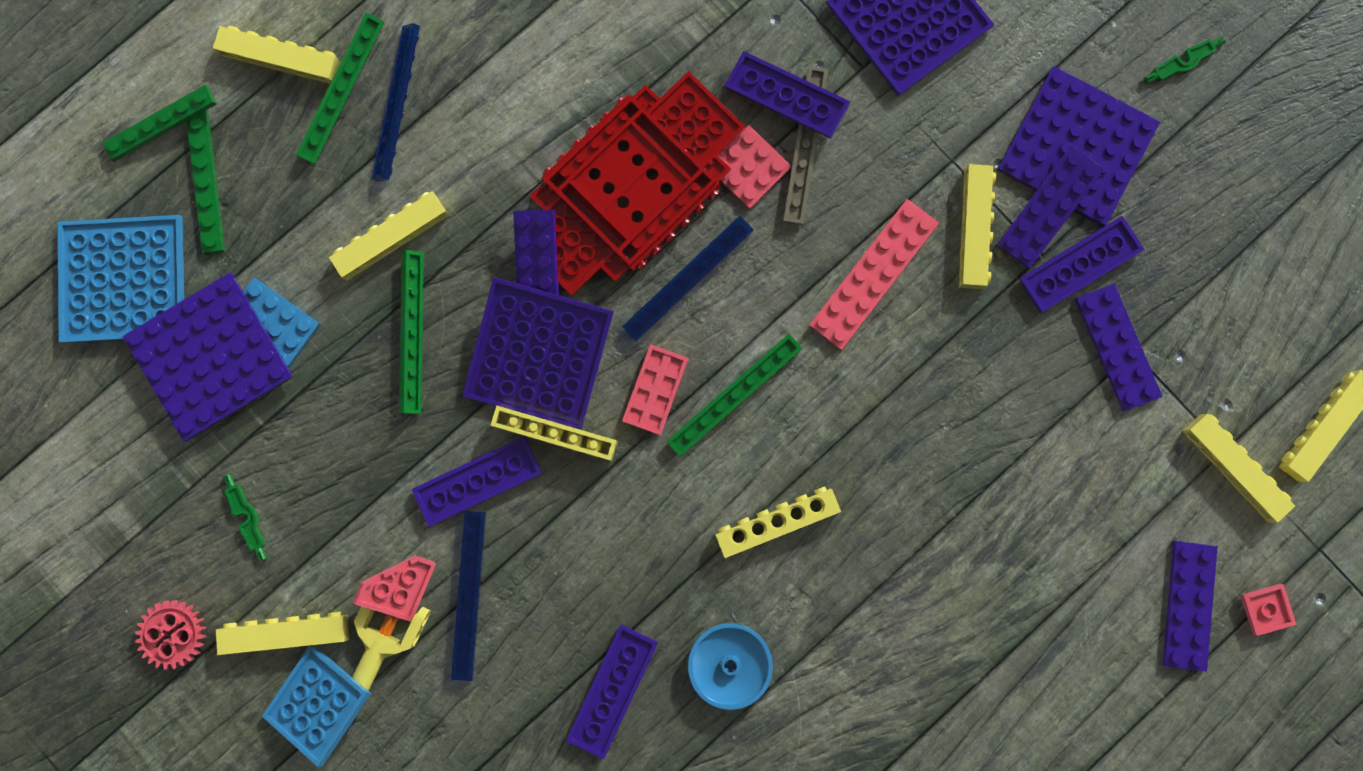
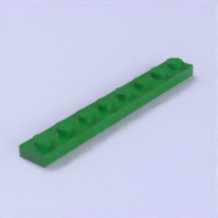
[296,12,384,165]
[187,110,225,255]
[399,250,424,415]
[666,334,803,457]

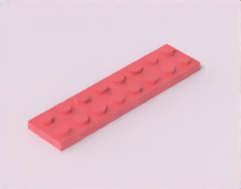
[809,199,939,350]

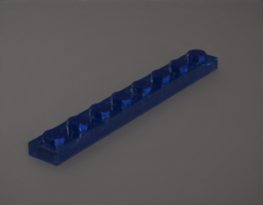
[372,23,420,182]
[622,215,754,342]
[451,511,487,681]

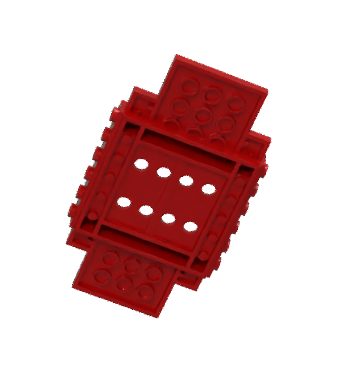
[530,71,746,297]

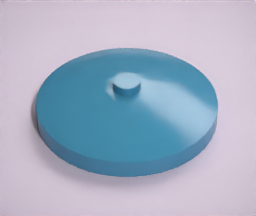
[688,623,773,710]

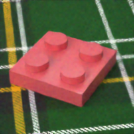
[1240,584,1297,636]

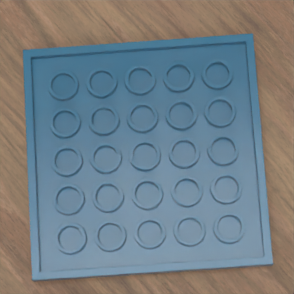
[58,215,184,343]

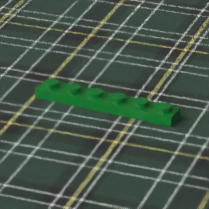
[102,85,217,162]

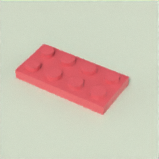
[622,344,689,436]

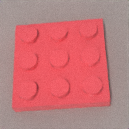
[718,125,792,210]

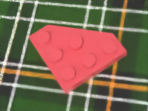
[353,555,436,621]

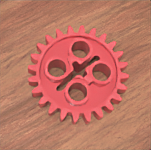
[135,600,206,670]

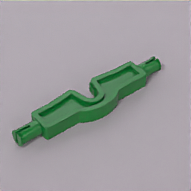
[1143,36,1226,85]
[223,474,267,562]

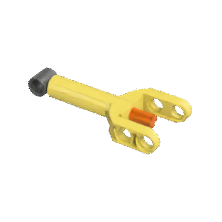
[345,606,431,735]

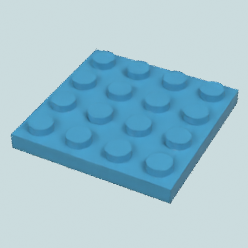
[244,277,321,368]
[262,645,371,767]

